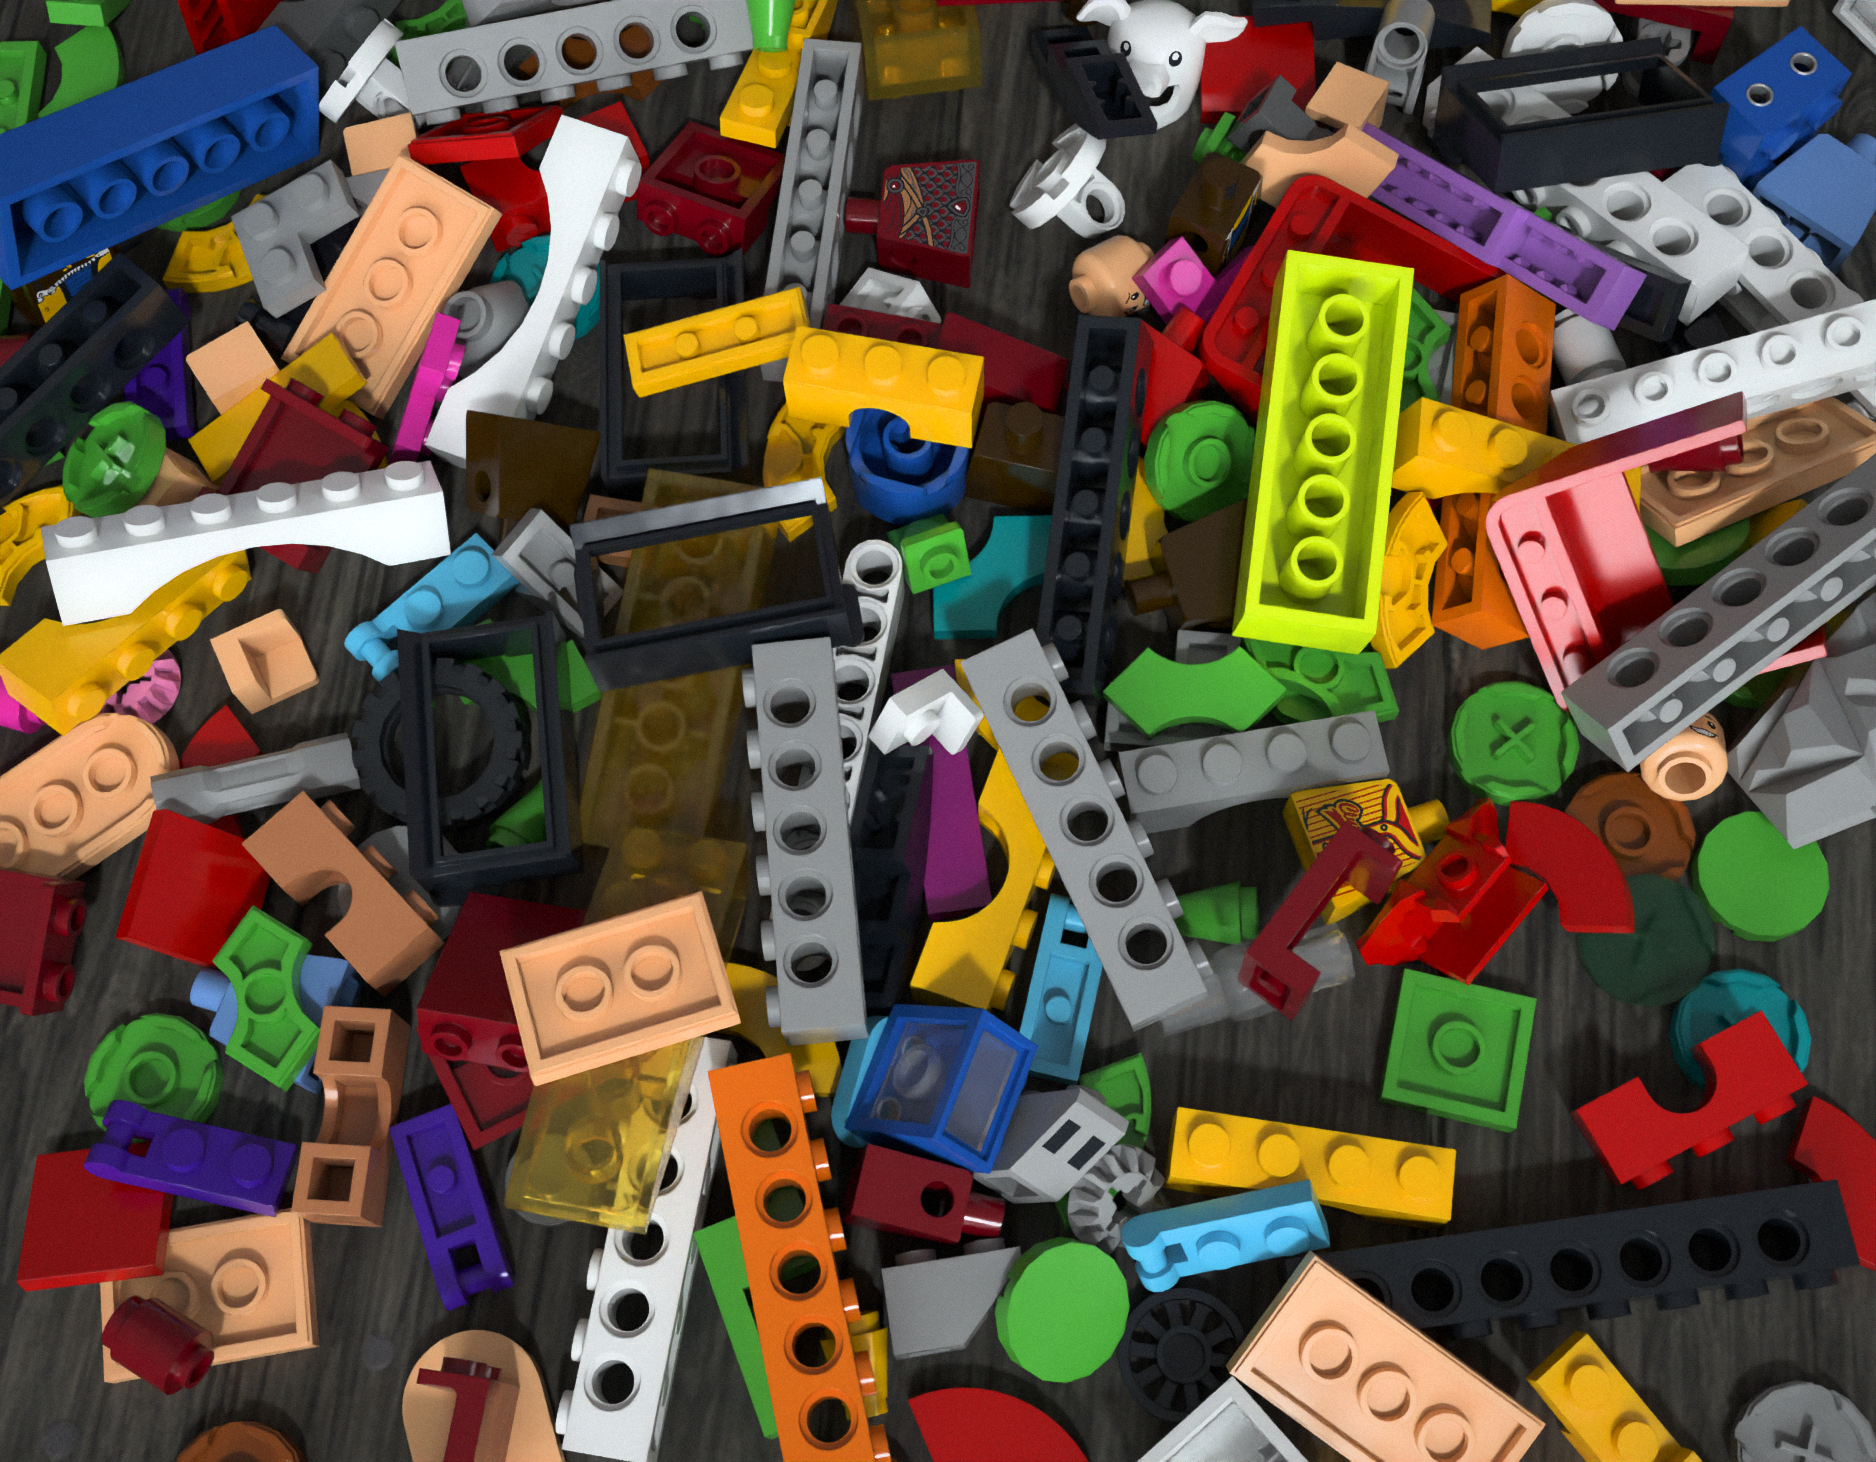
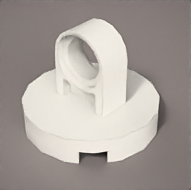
[1502,0,1623,114]
[319,19,426,130]
[1010,124,1125,239]

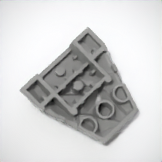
[1726,585,1876,849]

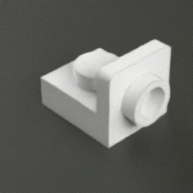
[840,267,941,323]
[868,669,984,755]

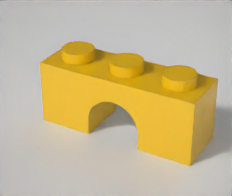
[783,325,984,449]

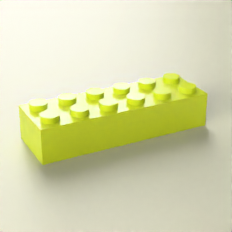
[1232,250,1414,655]

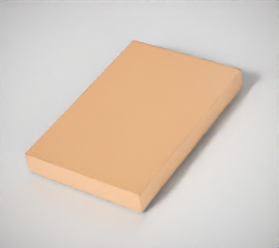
[499,891,741,1086]
[100,1208,319,1383]

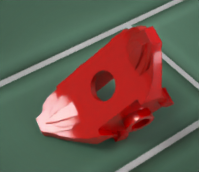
[1355,797,1549,986]

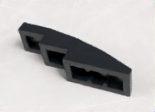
[1252,0,1492,49]
[1031,26,1158,140]
[850,745,934,1016]

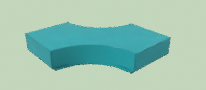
[933,515,1052,639]

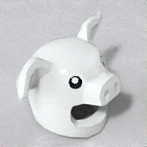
[1076,0,1248,130]

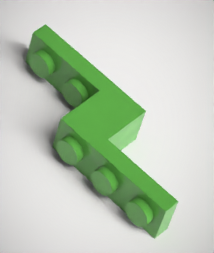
[693,1119,820,1440]

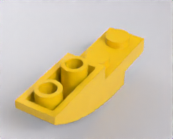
[720,0,838,148]
[1525,1331,1703,1462]

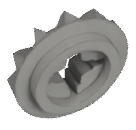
[1067,1144,1166,1255]

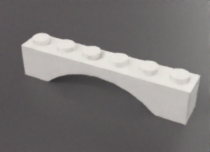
[425,115,641,469]
[41,461,451,626]

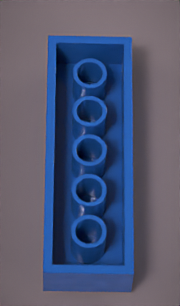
[0,25,319,290]

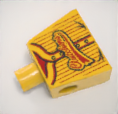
[1282,779,1450,926]

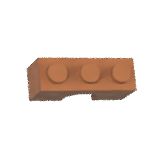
[241,791,445,997]
[291,1005,411,1227]

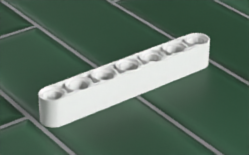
[769,540,905,971]

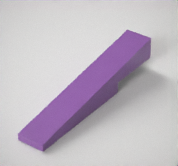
[1332,122,1647,331]

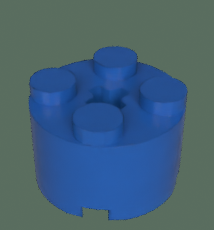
[845,408,970,525]

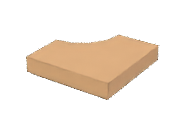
[1240,123,1399,209]

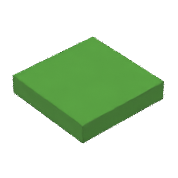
[1377,968,1537,1133]

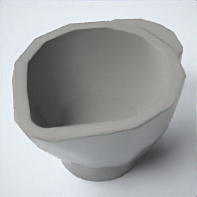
[443,280,530,379]

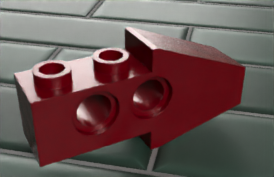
[822,303,1069,430]

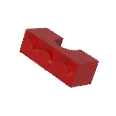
[459,101,651,253]
[1570,1010,1808,1191]

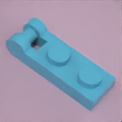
[344,533,520,686]
[1019,893,1103,1085]
[1120,1179,1330,1292]

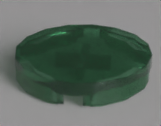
[1576,873,1716,1007]

